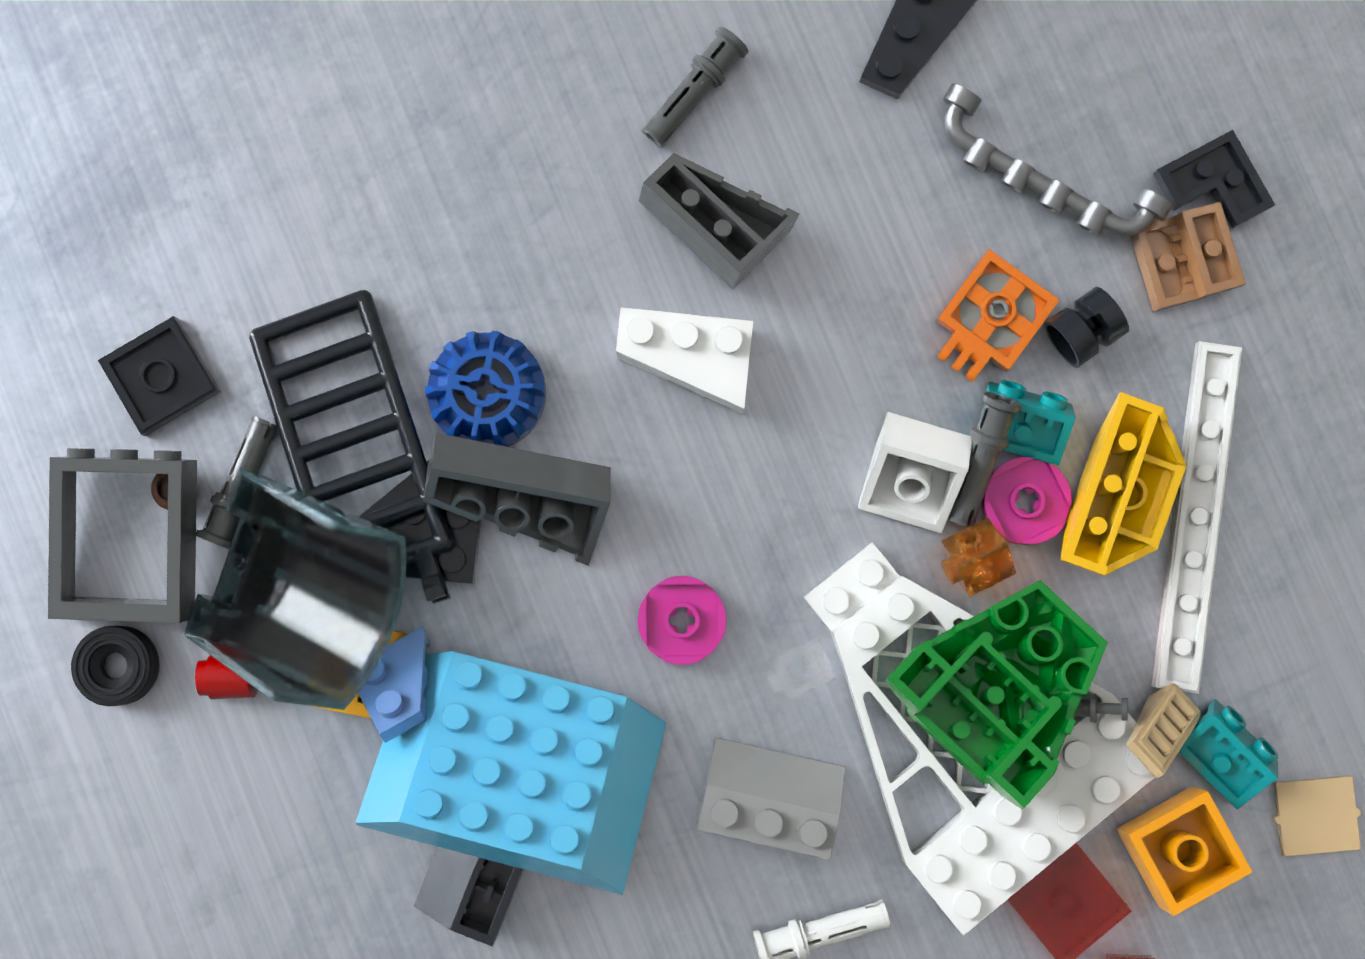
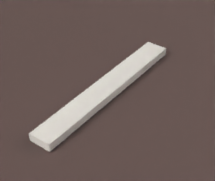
[1151,341,1242,694]

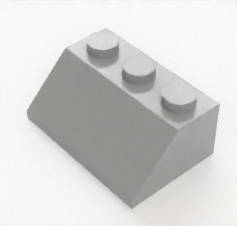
[697,737,845,860]

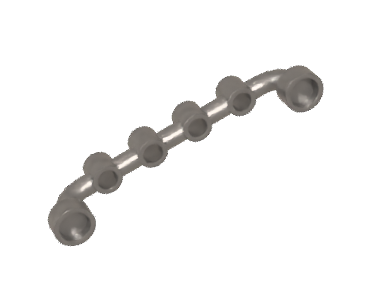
[943,83,1173,236]

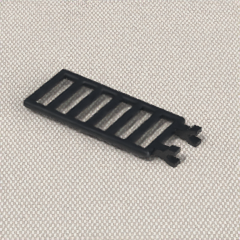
[249,290,452,628]

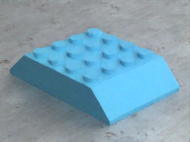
[356,651,666,895]

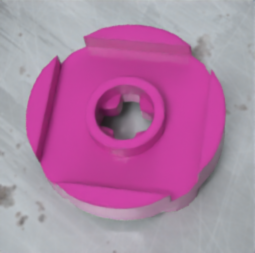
[981,457,1072,545]
[638,576,726,665]

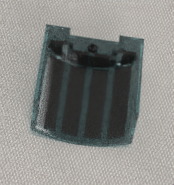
[184,468,406,710]

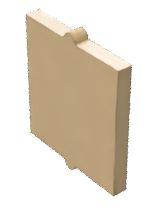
[1273,776,1361,857]

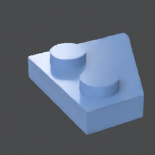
[346,626,430,743]

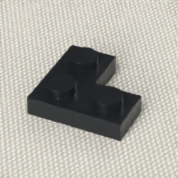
[1153,130,1275,229]

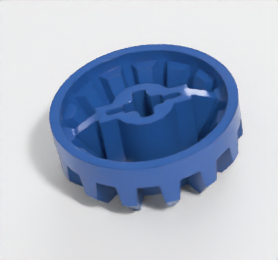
[425,330,546,447]

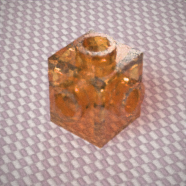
[941,518,1016,597]

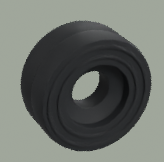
[71,626,160,707]

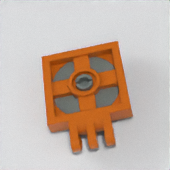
[936,249,1060,382]

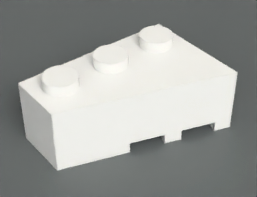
[616,307,753,415]

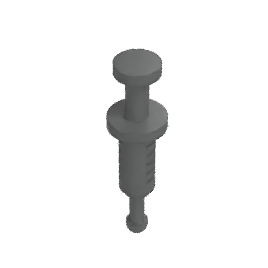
[1075,693,1128,723]

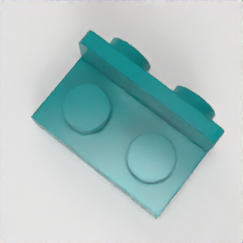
[977,380,1076,465]
[1179,699,1279,810]

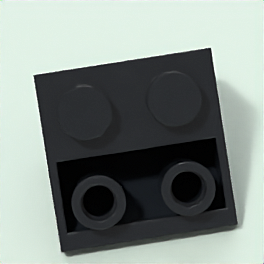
[414,847,524,947]

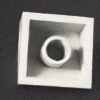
[858,412,972,533]

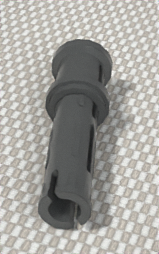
[641,26,749,148]
[948,392,1022,527]
[195,416,277,550]

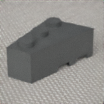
[639,153,799,289]

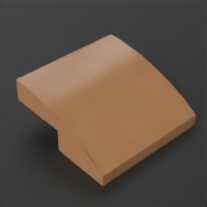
[1130,202,1246,312]

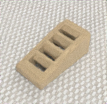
[1127,683,1201,778]

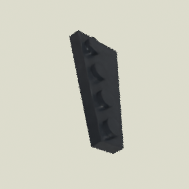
[859,0,978,99]

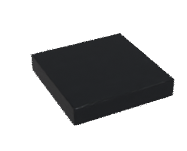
[98,316,221,436]

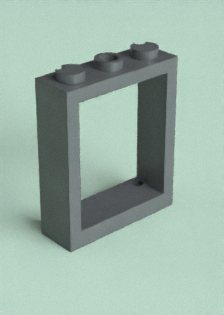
[48,448,197,623]

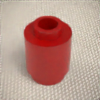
[195,653,265,700]

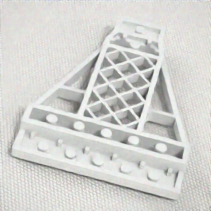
[803,542,1159,936]

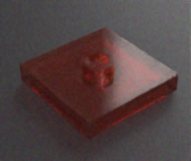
[1007,843,1132,959]

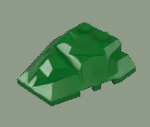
[885,580,1108,809]

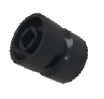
[1044,286,1129,368]

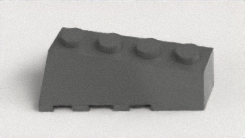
[423,433,611,566]

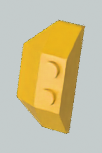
[1061,392,1186,576]

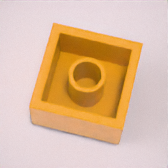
[1115,786,1253,916]

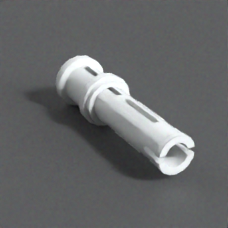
[752,900,891,959]

